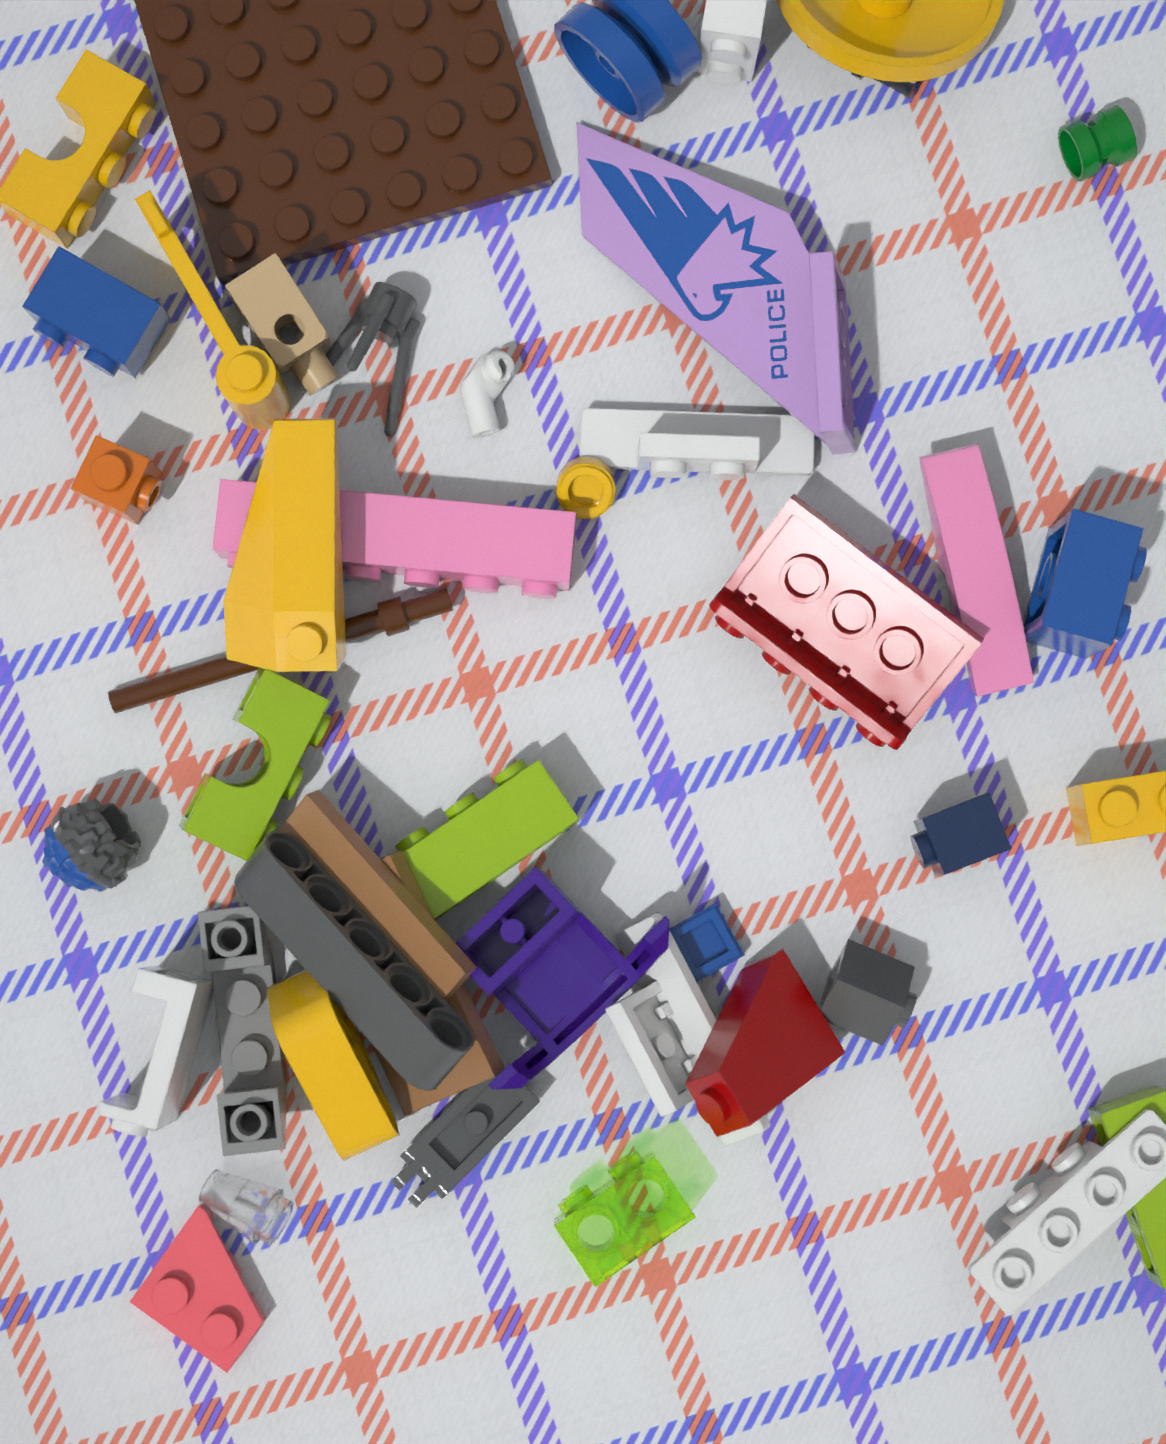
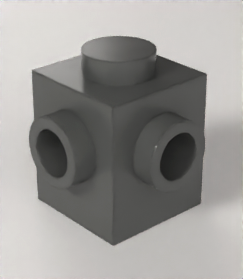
[819,939,917,1046]

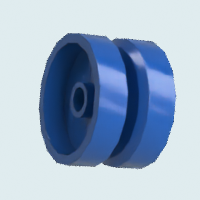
[554,0,702,123]

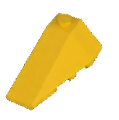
[223,418,346,672]

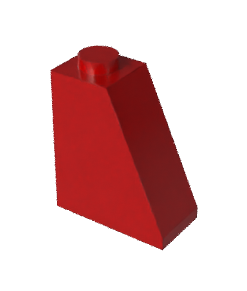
[685,949,846,1137]

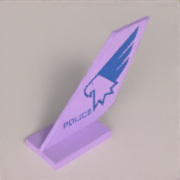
[577,123,856,454]

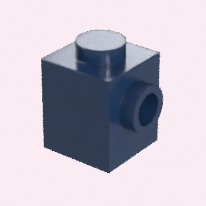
[910,793,1012,876]

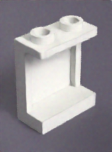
[97,966,214,1137]

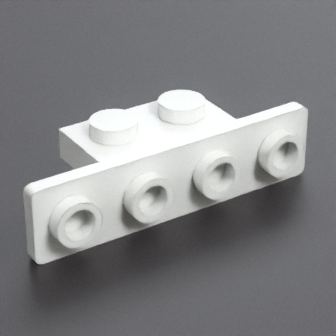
[579,408,814,480]
[605,913,770,1146]
[968,1109,1166,1315]

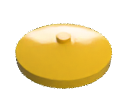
[776,0,1004,82]

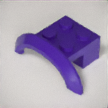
[456,867,670,1090]

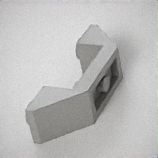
[198,906,287,1156]

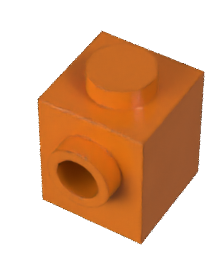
[71,435,163,525]

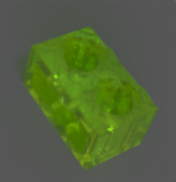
[554,1150,696,1287]

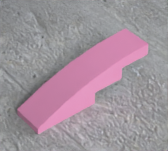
[919,443,1034,697]

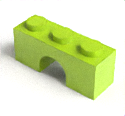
[178,668,331,861]

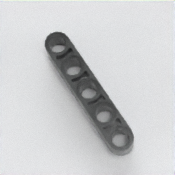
[234,831,474,1091]

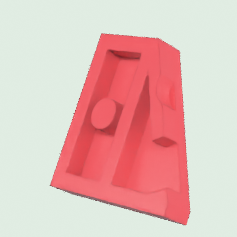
[130,1203,266,1373]

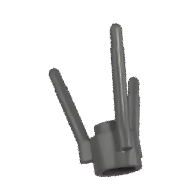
[325,282,420,437]

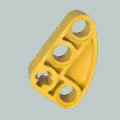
[267,970,400,1161]

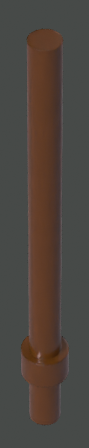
[108,588,453,714]

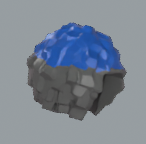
[42,799,141,892]

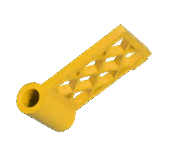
[135,190,291,430]

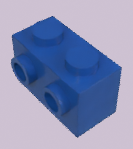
[22,246,171,378]

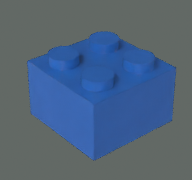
[1023,509,1147,659]

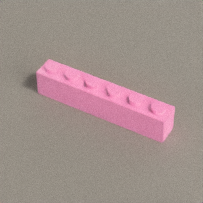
[213,479,576,599]

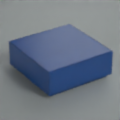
[669,903,745,982]

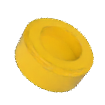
[556,457,615,519]

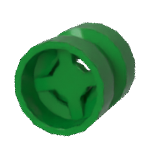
[1058,105,1137,182]

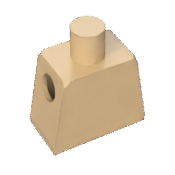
[225,253,339,396]

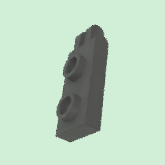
[391,1060,540,1208]

